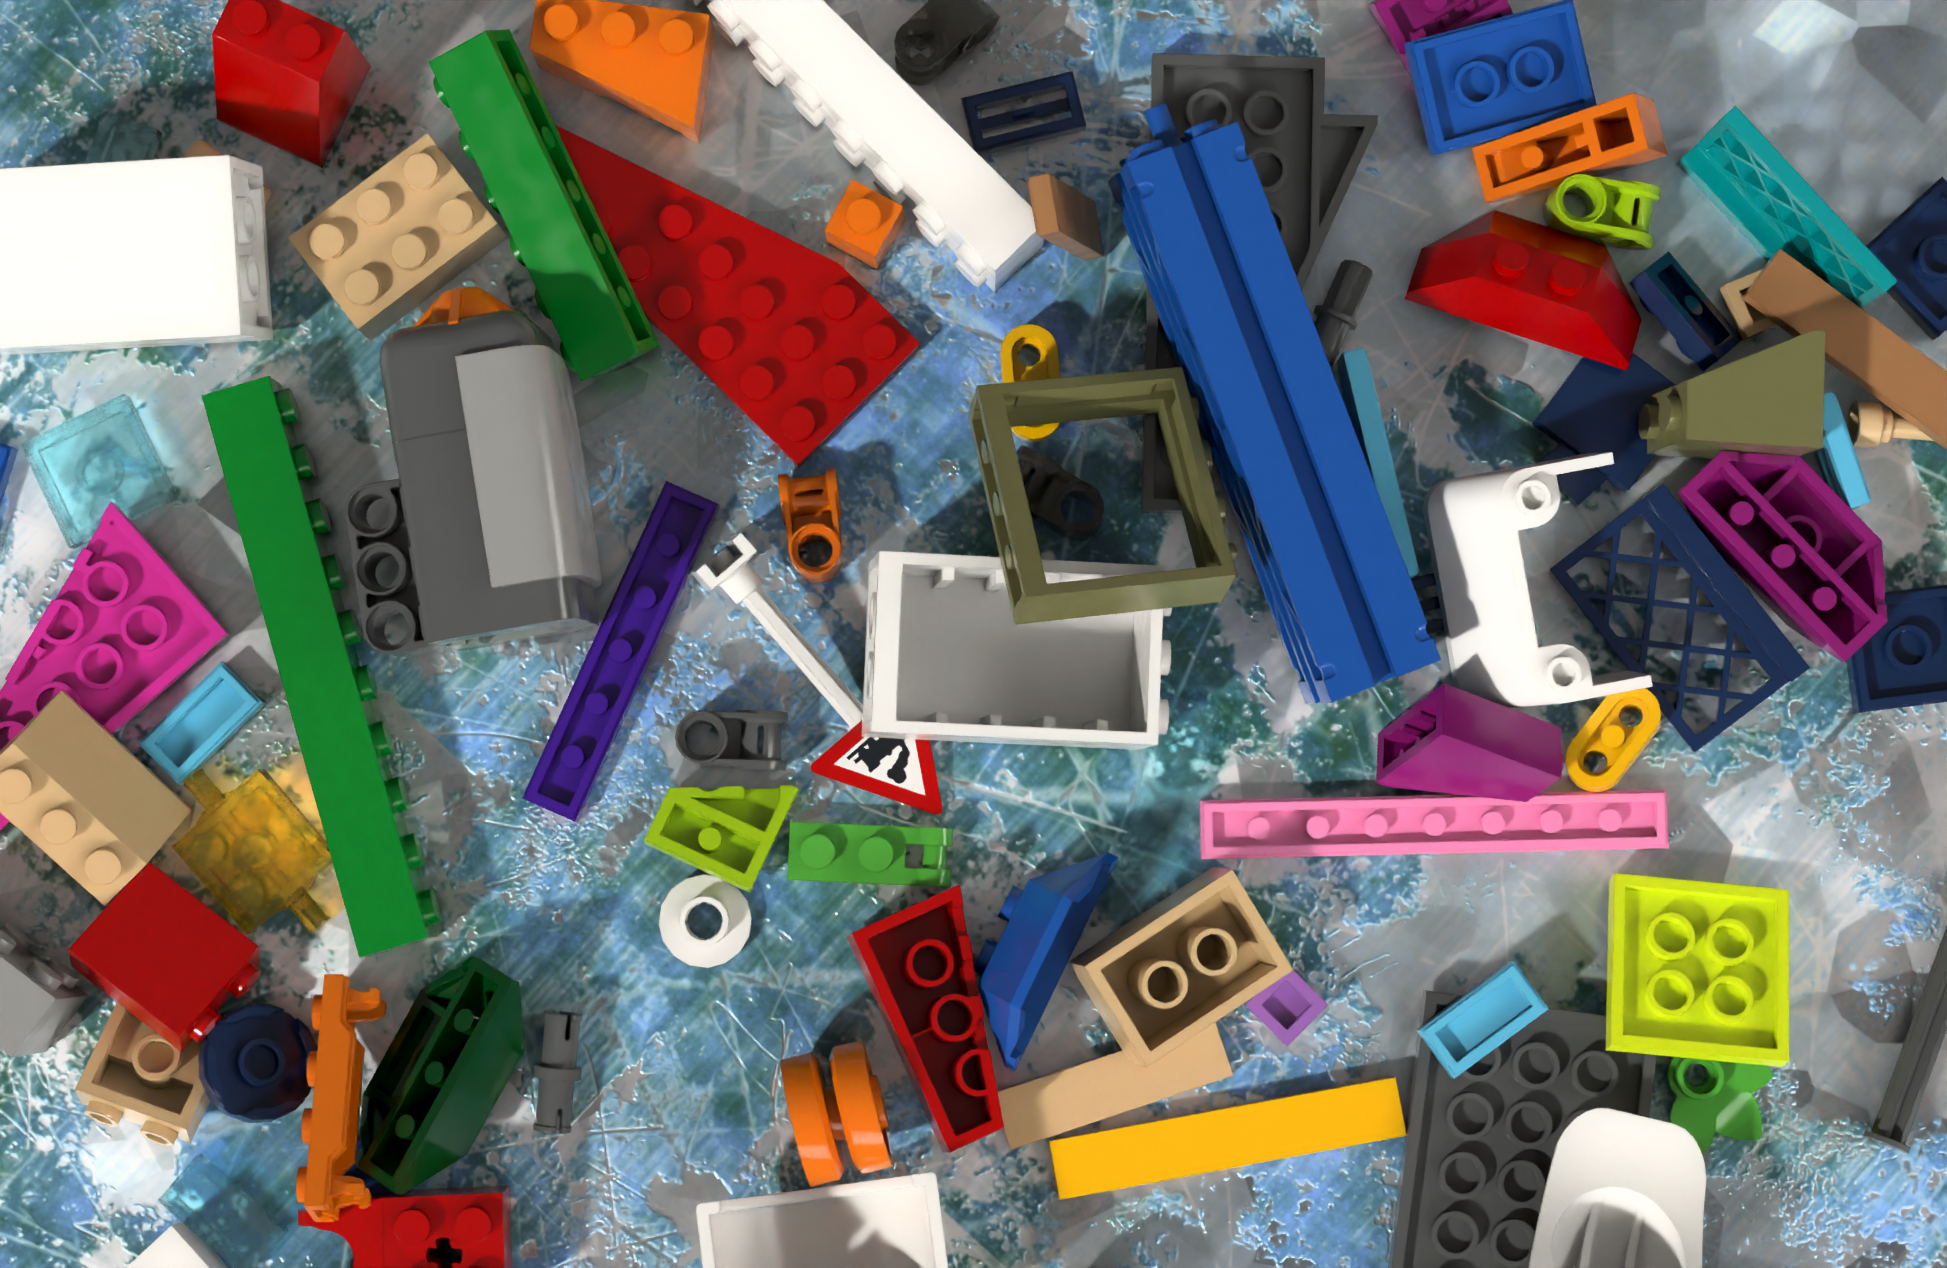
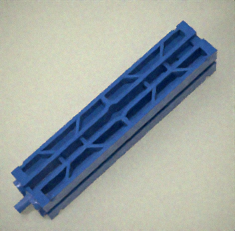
[1108,103,1441,704]

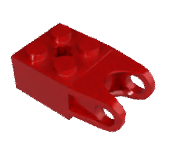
[298,1185,512,1268]

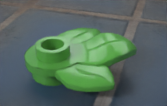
[1666,1057,1773,1155]

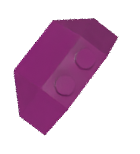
[1678,450,1888,663]

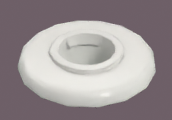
[659,874,752,968]

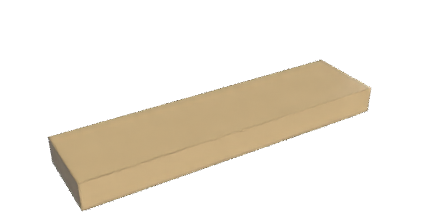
[998,1022,1234,1150]

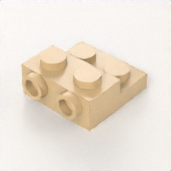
[75,1002,210,1147]

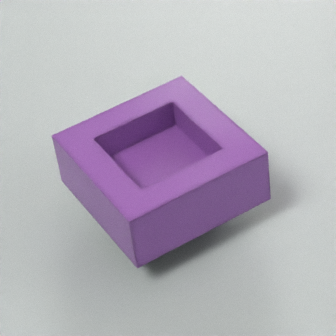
[1243,970,1328,1047]

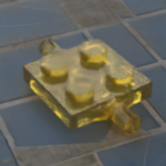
[171,769,333,934]

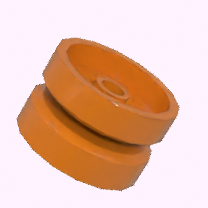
[780,1039,893,1187]

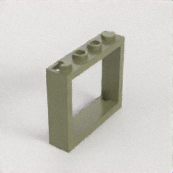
[968,367,1238,625]

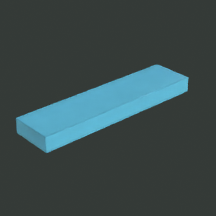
[1337,348,1419,578]

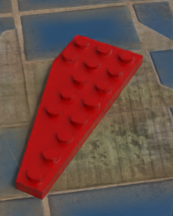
[555,125,921,468]

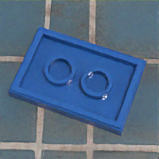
[1404,0,1597,155]

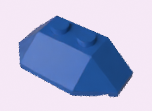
[973,852,1119,1071]

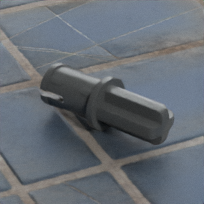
[1313,260,1373,370]

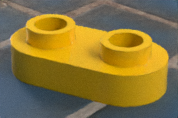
[1000,324,1061,442]
[1565,688,1661,792]

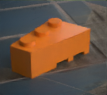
[529,0,715,144]

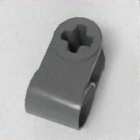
[675,710,788,771]

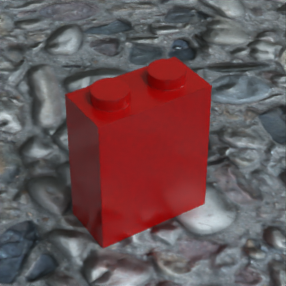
[68,862,261,1052]

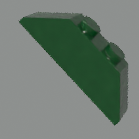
[356,956,525,1195]

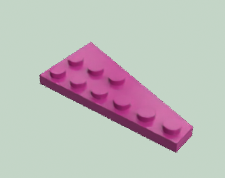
[0,502,231,833]

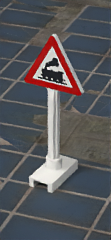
[690,533,943,815]

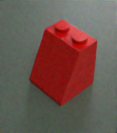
[212,0,371,168]

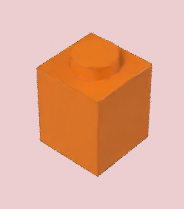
[824,179,905,270]

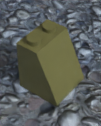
[1638,330,1825,459]

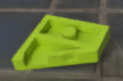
[644,785,799,893]

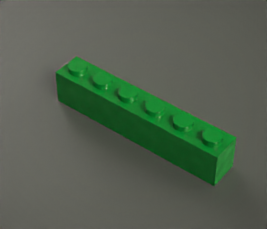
[429,29,660,381]

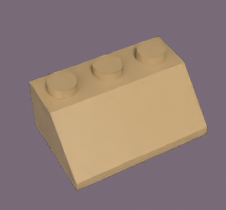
[0,689,192,906]

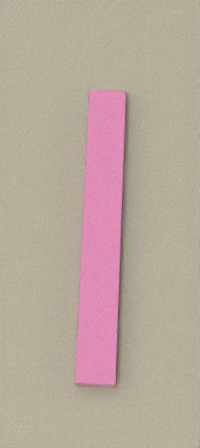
[1199,790,1669,859]

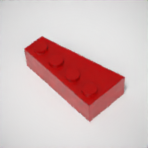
[847,884,1004,1153]

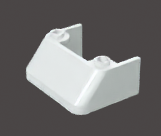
[1423,452,1653,708]

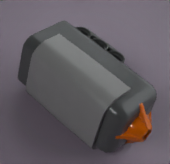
[345,287,602,657]

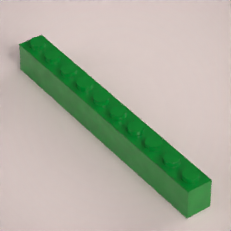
[201,376,442,958]

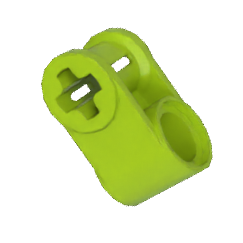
[1543,174,1661,250]

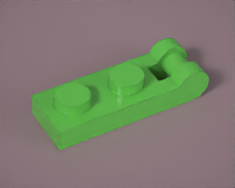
[787,821,953,887]

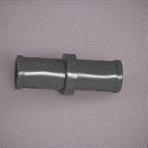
[533,1011,582,1134]

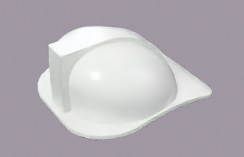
[1529,1108,1707,1268]

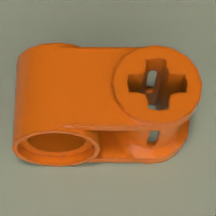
[778,468,844,583]

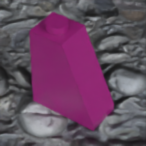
[1376,683,1564,802]

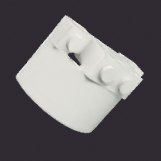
[696,1172,948,1268]

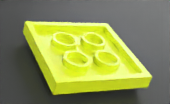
[1606,873,1789,1067]

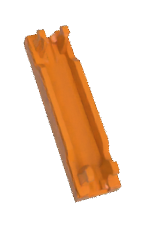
[296,974,387,1222]

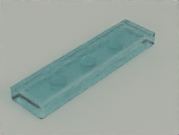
[1104,693,1220,924]

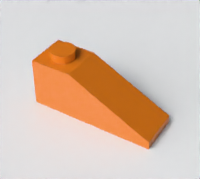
[1472,93,1668,204]

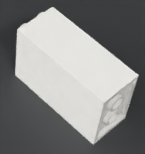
[0,155,273,355]
[861,551,1172,750]

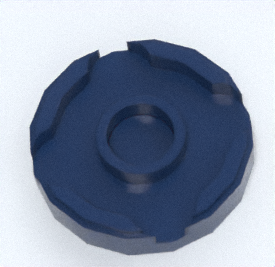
[198,1004,318,1123]

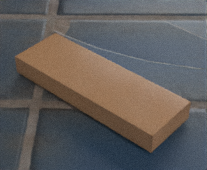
[1027,173,1105,261]

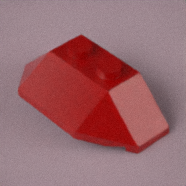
[1405,210,1642,370]

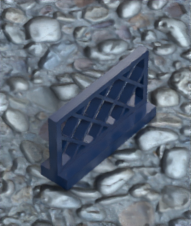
[1549,483,1810,753]

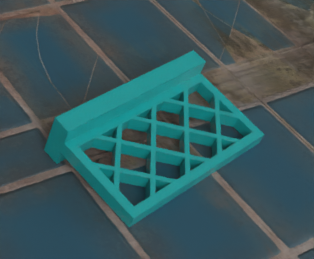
[1677,106,1898,308]

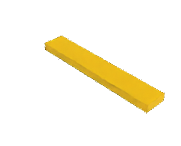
[1048,1076,1407,1200]

